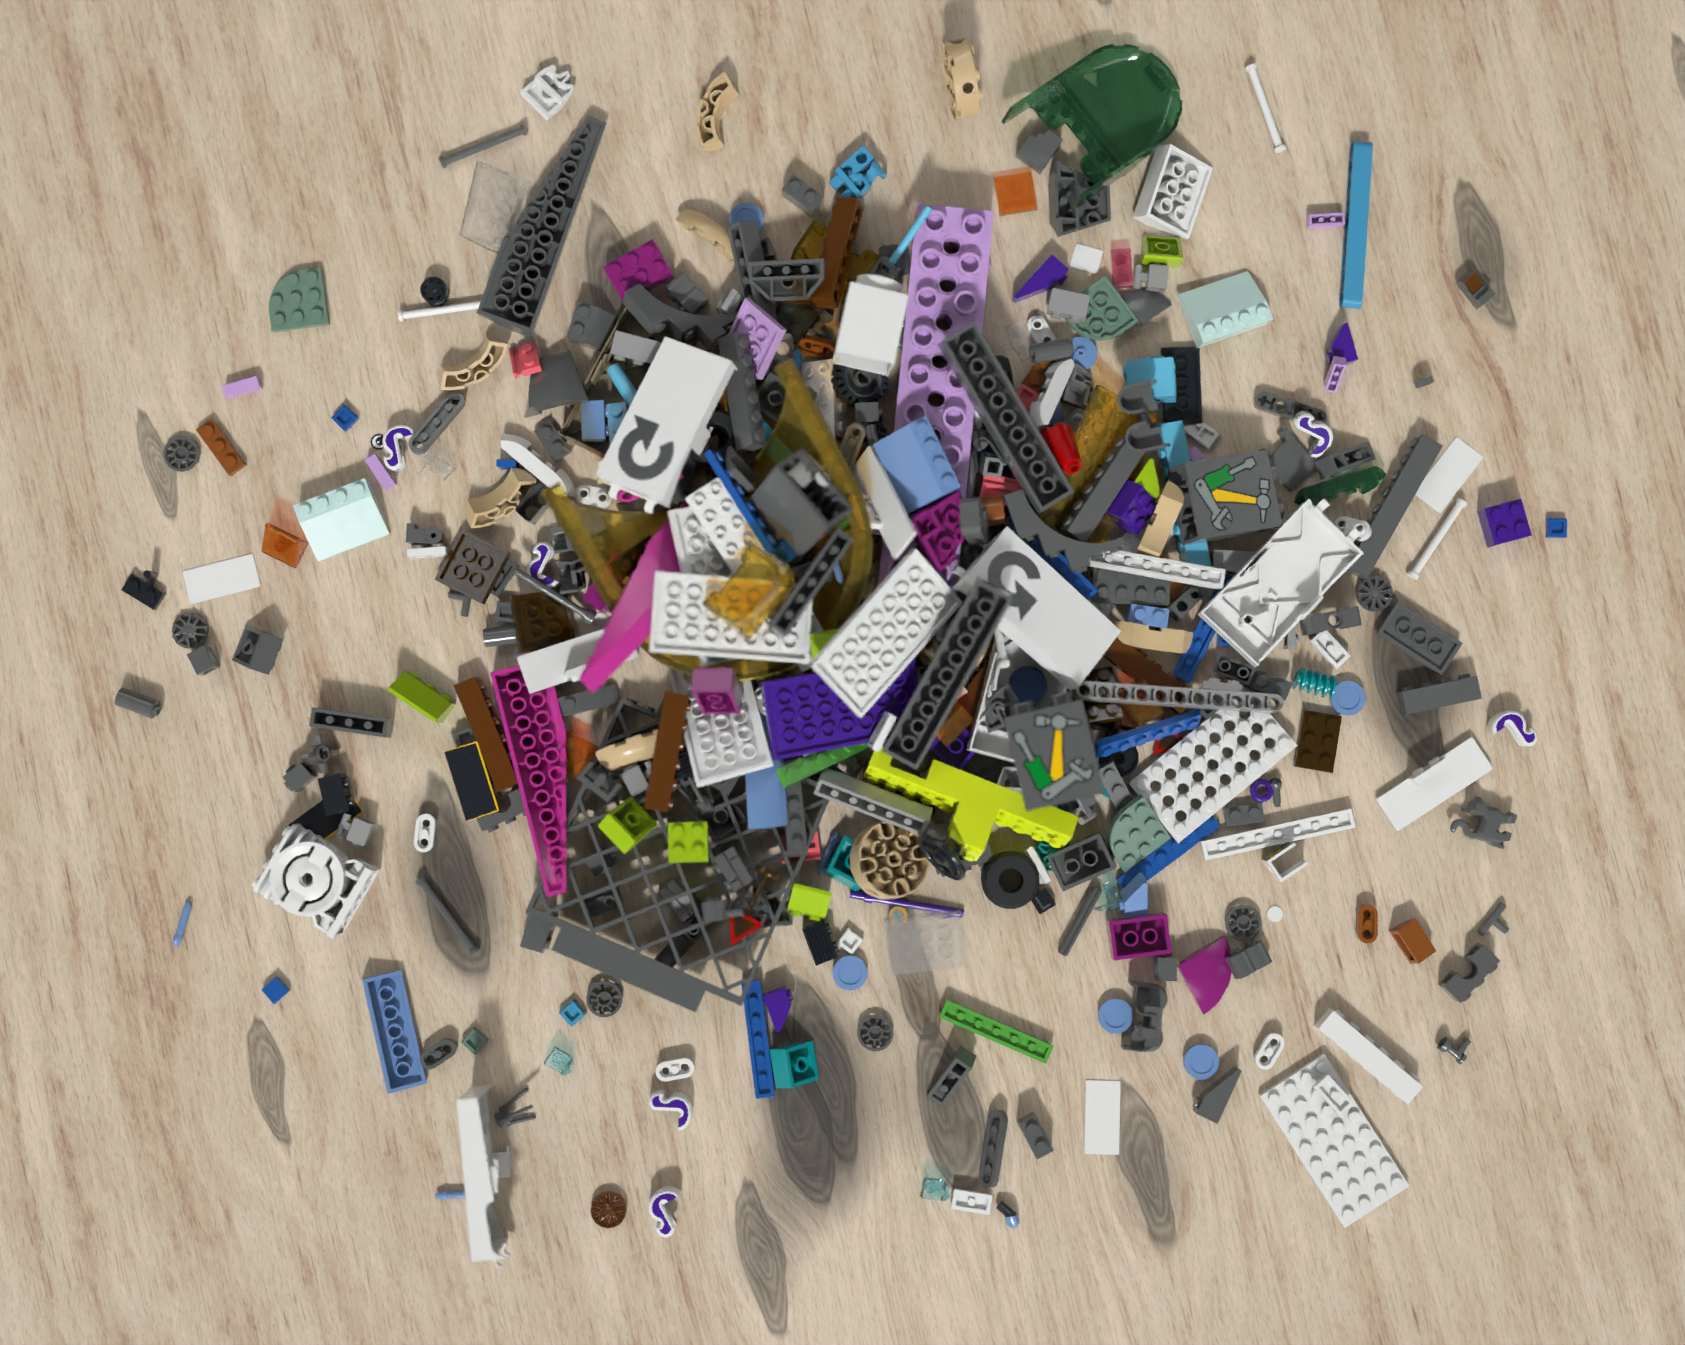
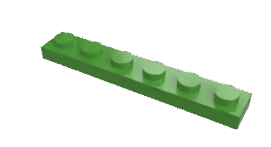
[775,743,869,788]
[939,999,1053,1064]

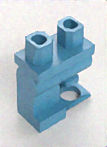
[829,146,887,199]

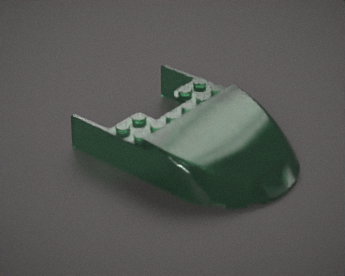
[1001,44,1182,211]

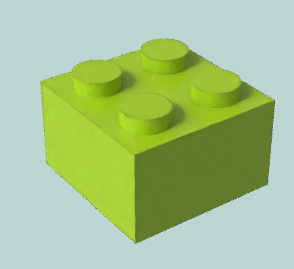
[668,822,709,863]

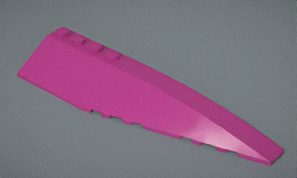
[579,490,696,693]
[490,665,566,897]

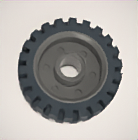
[831,364,889,408]

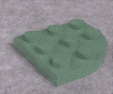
[269,267,330,333]
[1065,276,1139,341]
[1108,794,1171,872]

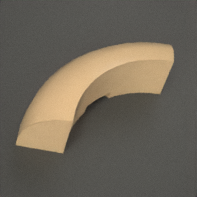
[696,72,739,151]
[675,209,735,263]
[439,335,508,390]
[466,468,536,528]
[1136,481,1184,557]
[1115,621,1193,653]
[595,729,658,771]

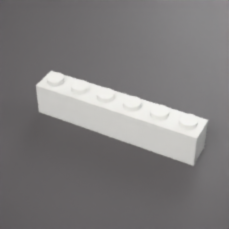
[1314,1008,1423,1104]

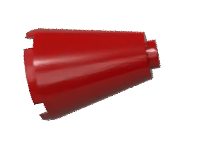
[1040,423,1082,474]

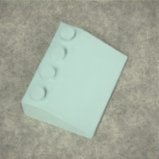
[1177,271,1273,348]
[293,478,390,561]

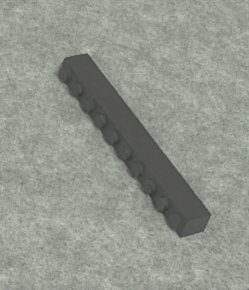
[770,662,808,858]

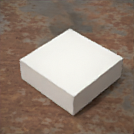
[837,927,863,954]

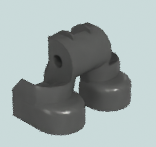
[1117,379,1170,452]
[550,522,607,594]
[1121,980,1168,1052]

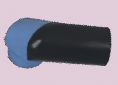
[996,1201,1019,1228]

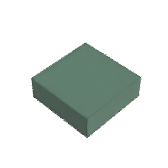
[461,1027,489,1055]

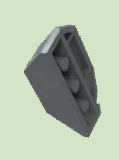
[748,258,825,302]

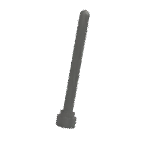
[513,568,597,625]

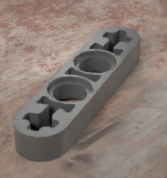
[1253,392,1327,422]

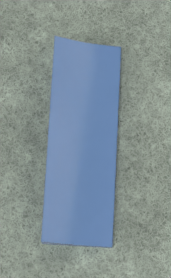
[745,711,788,829]
[362,970,427,1094]

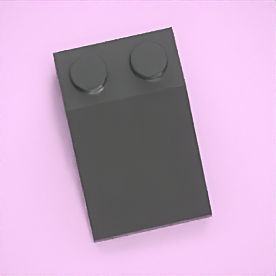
[1047,831,1117,891]

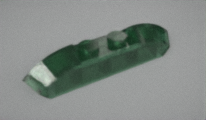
[1294,466,1387,506]

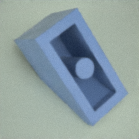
[1118,873,1148,918]

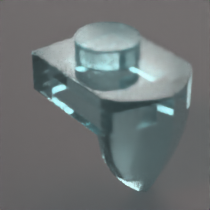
[1094,882,1119,911]
[544,1046,574,1076]
[920,1177,950,1201]

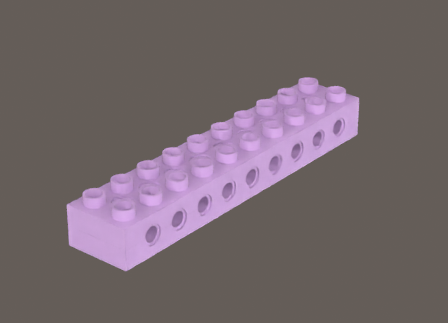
[878,204,994,594]

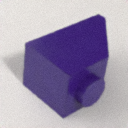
[1325,323,1358,365]
[763,986,794,1033]

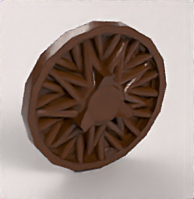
[590,1191,627,1229]

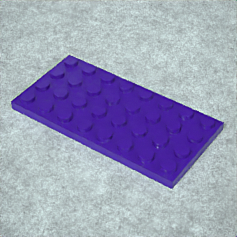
[761,658,918,760]

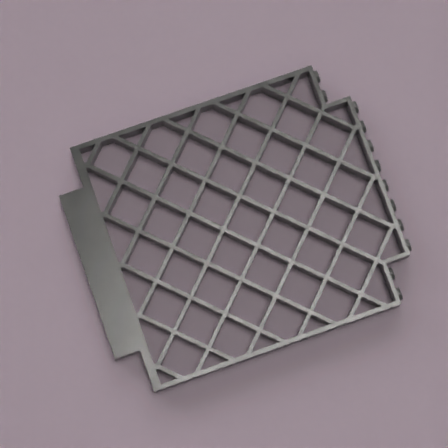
[525,692,829,1012]

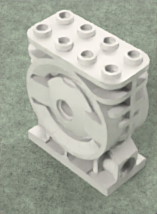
[252,824,381,939]

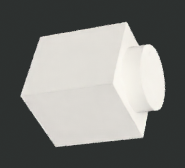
[831,274,909,376]

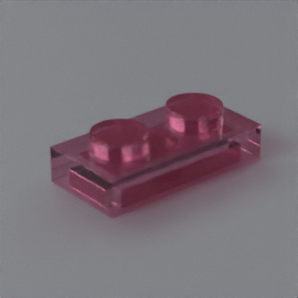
[1111,248,1133,289]

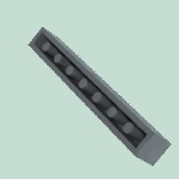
[1347,434,1443,580]

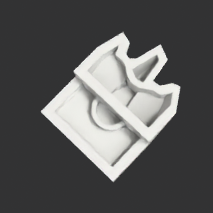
[521,65,574,120]

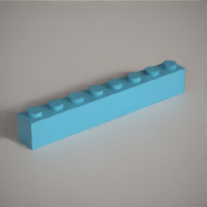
[1158,420,1212,567]

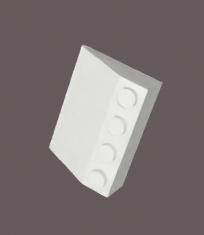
[1133,144,1213,239]

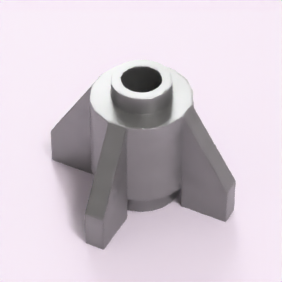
[301,734,339,774]

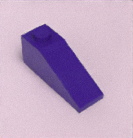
[1012,255,1069,303]

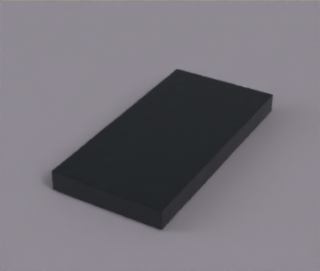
[1160,347,1202,424]

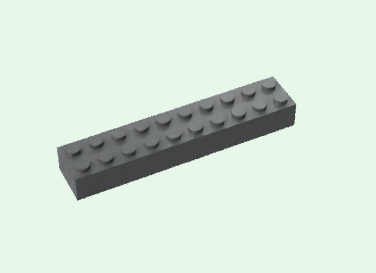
[937,321,1074,513]
[882,576,1013,770]

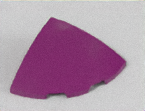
[909,490,964,572]
[1177,935,1232,1015]

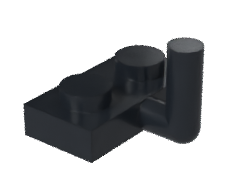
[121,570,166,610]

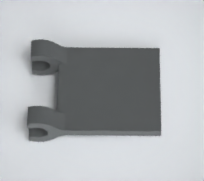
[1258,427,1316,491]

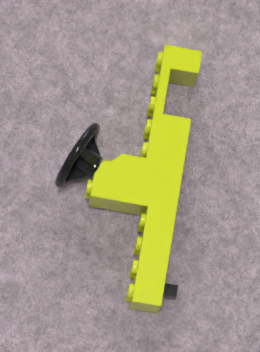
[863,748,1079,881]

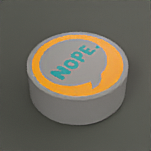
[888,906,908,925]

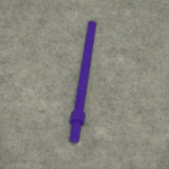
[849,890,964,917]

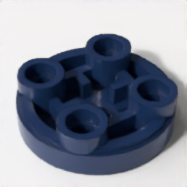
[1008,666,1047,704]

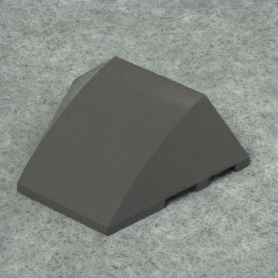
[1048,161,1111,237]
[524,350,590,418]

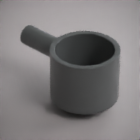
[701,896,745,923]

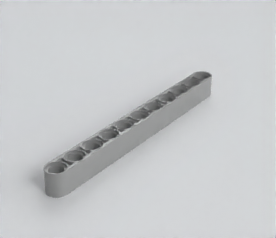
[1072,681,1284,713]

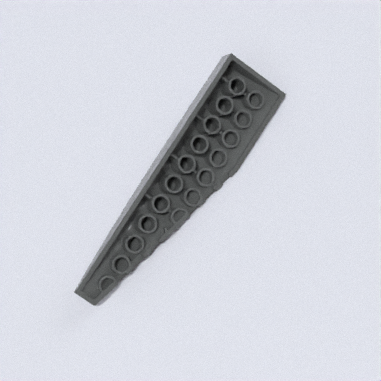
[477,116,606,338]

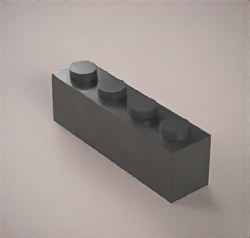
[1396,673,1482,715]
[309,707,394,738]

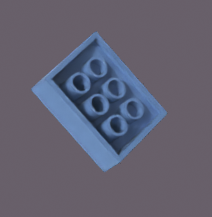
[873,416,961,514]

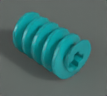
[1292,667,1336,699]

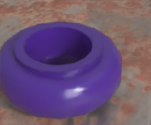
[1250,779,1273,802]

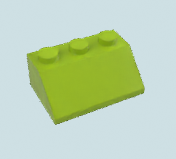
[387,671,456,723]

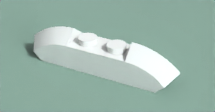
[1029,358,1075,432]
[501,434,576,499]

